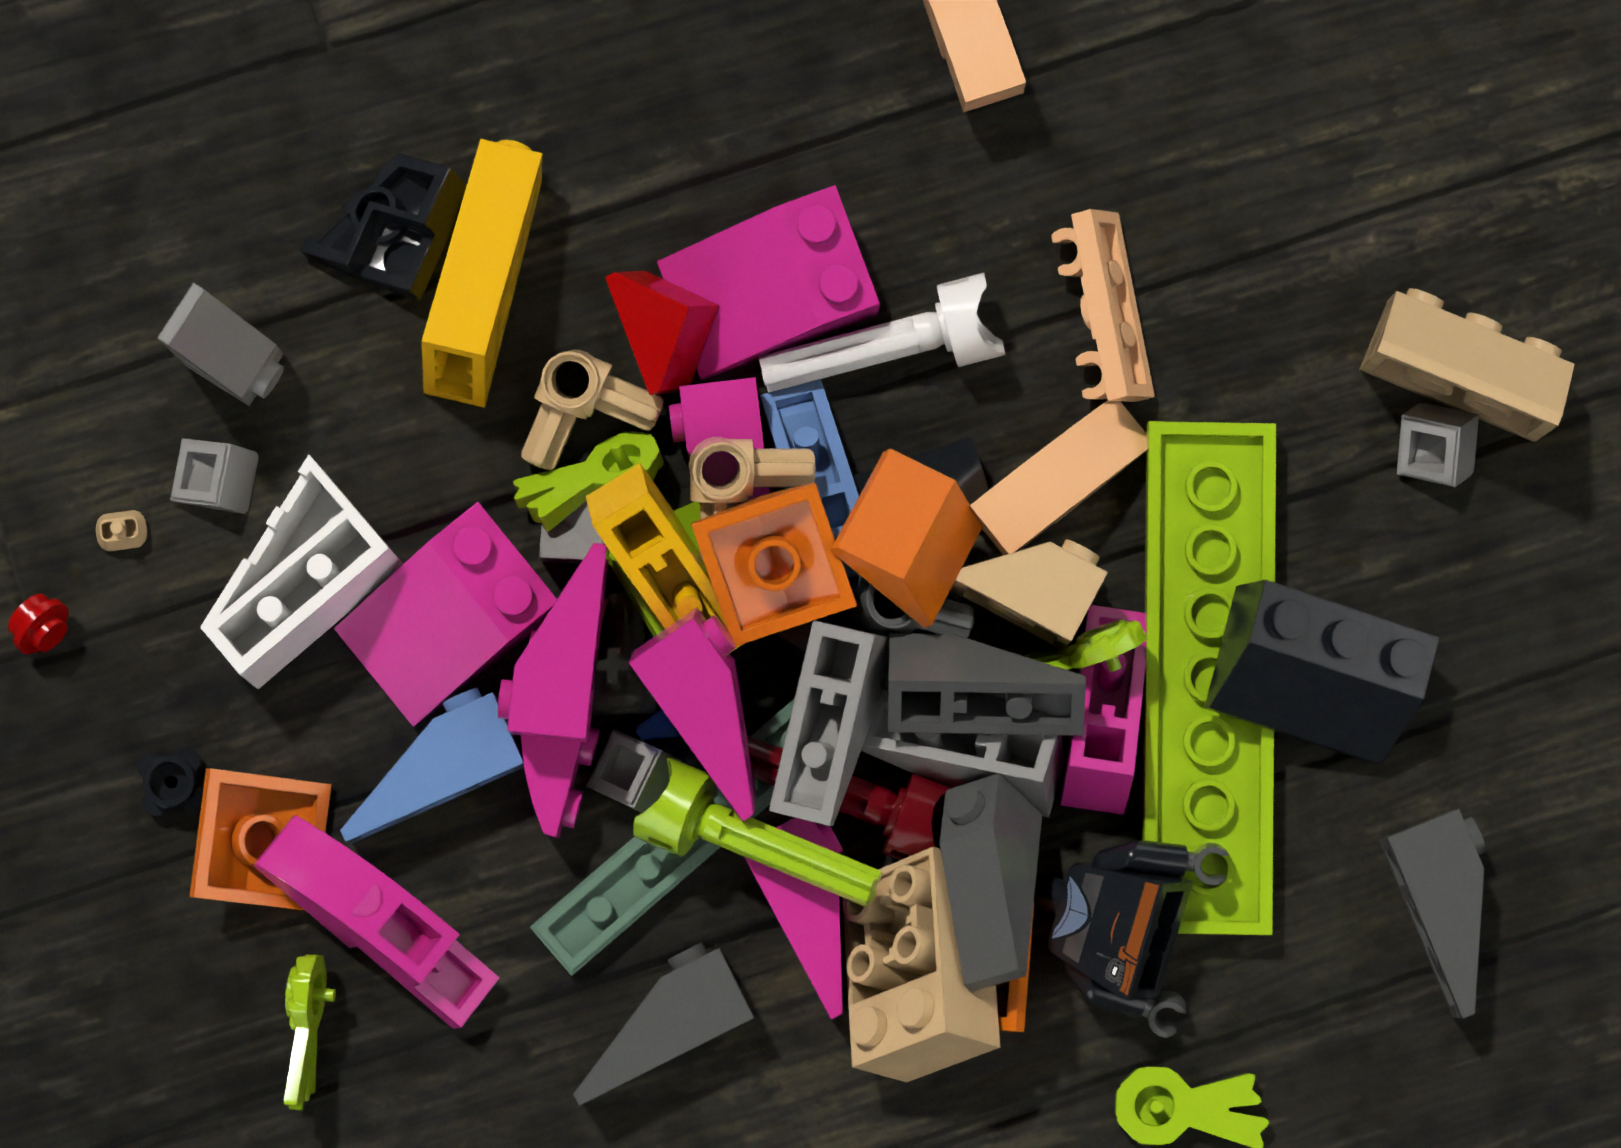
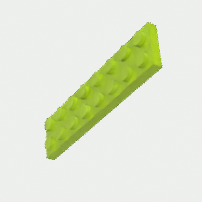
[1142,421,1276,935]

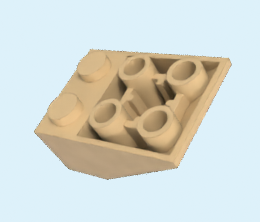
[842,847,1000,1082]

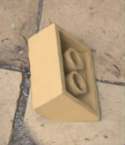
[1359,288,1575,442]

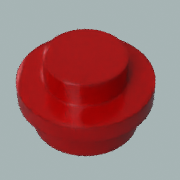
[8,594,69,654]

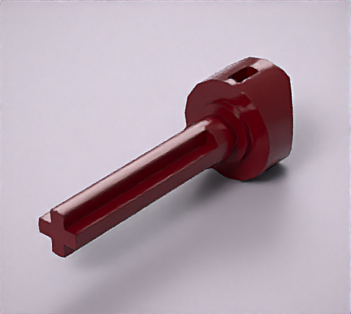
[747,735,952,861]

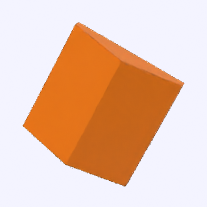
[830,449,983,629]
[691,482,857,646]
[189,768,332,910]

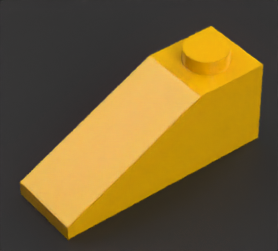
[586,463,745,652]

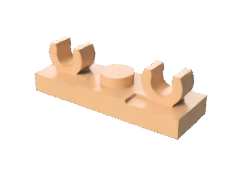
[1051,209,1155,402]

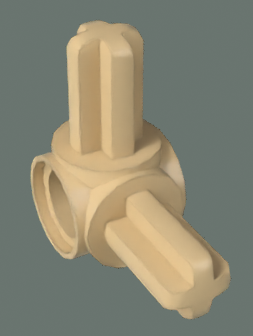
[521,349,664,470]
[688,436,816,562]

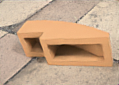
[923,0,1026,112]
[970,400,1147,556]

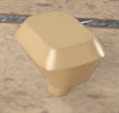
[96,510,147,551]

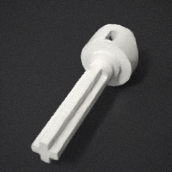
[759,272,1005,393]

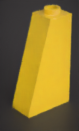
[422,139,542,408]

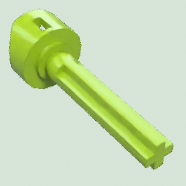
[633,757,882,907]

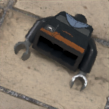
[1034,840,1230,1038]

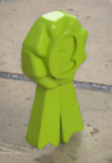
[513,431,664,532]
[1025,620,1147,672]
[284,954,336,1110]
[1115,1067,1269,1148]

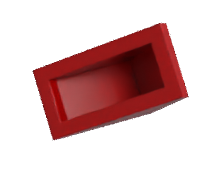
[605,271,719,395]

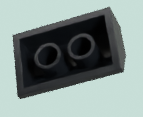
[1204,580,1439,764]

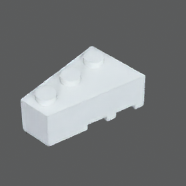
[200,455,403,689]

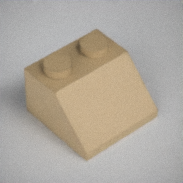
[951,539,1108,649]

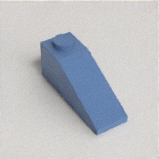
[760,379,859,579]
[340,688,525,844]

